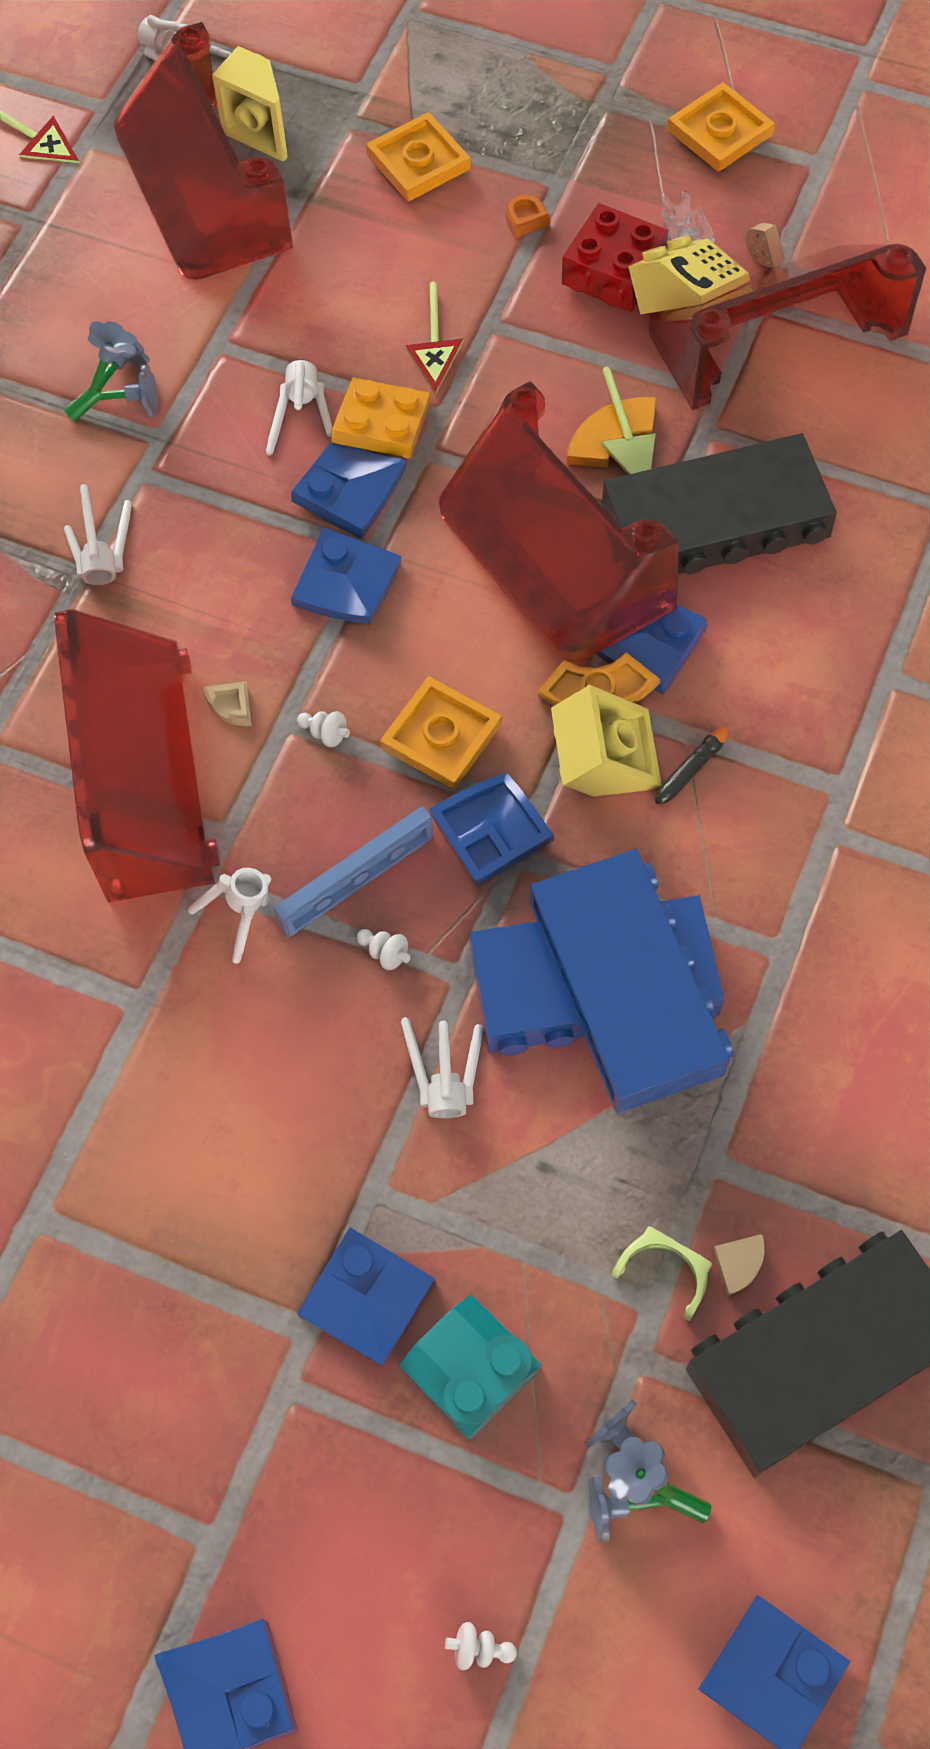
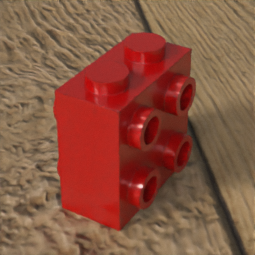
[561,203,669,312]

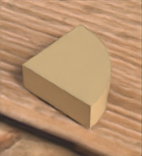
[203,681,252,726]
[713,1234,765,1298]

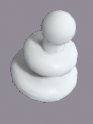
[297,711,350,748]
[356,929,411,971]
[445,1622,517,1670]

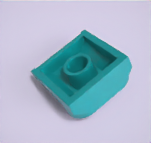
[399,1294,542,1441]

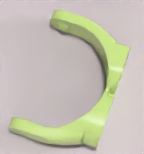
[611,1226,712,1322]

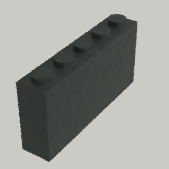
[602,433,837,586]
[686,1229,930,1478]

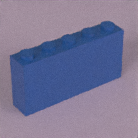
[530,848,733,1114]
[470,895,724,1055]

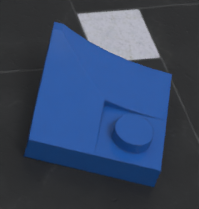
[291,443,407,539]
[291,527,401,624]
[585,584,708,695]
[429,773,554,887]
[297,1227,435,1366]
[698,1595,851,1749]
[154,1619,298,1749]

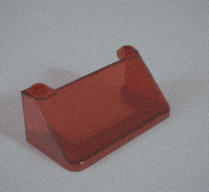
[114,22,293,280]
[649,244,926,410]
[439,381,678,662]
[54,609,221,903]

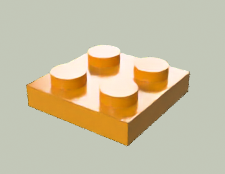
[667,82,775,172]
[366,112,471,202]
[331,377,431,459]
[380,676,502,790]

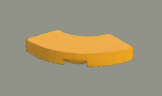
[566,397,656,468]
[537,652,661,706]

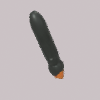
[655,727,728,804]

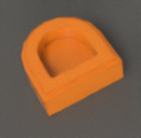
[506,194,550,238]

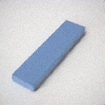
[273,806,433,938]

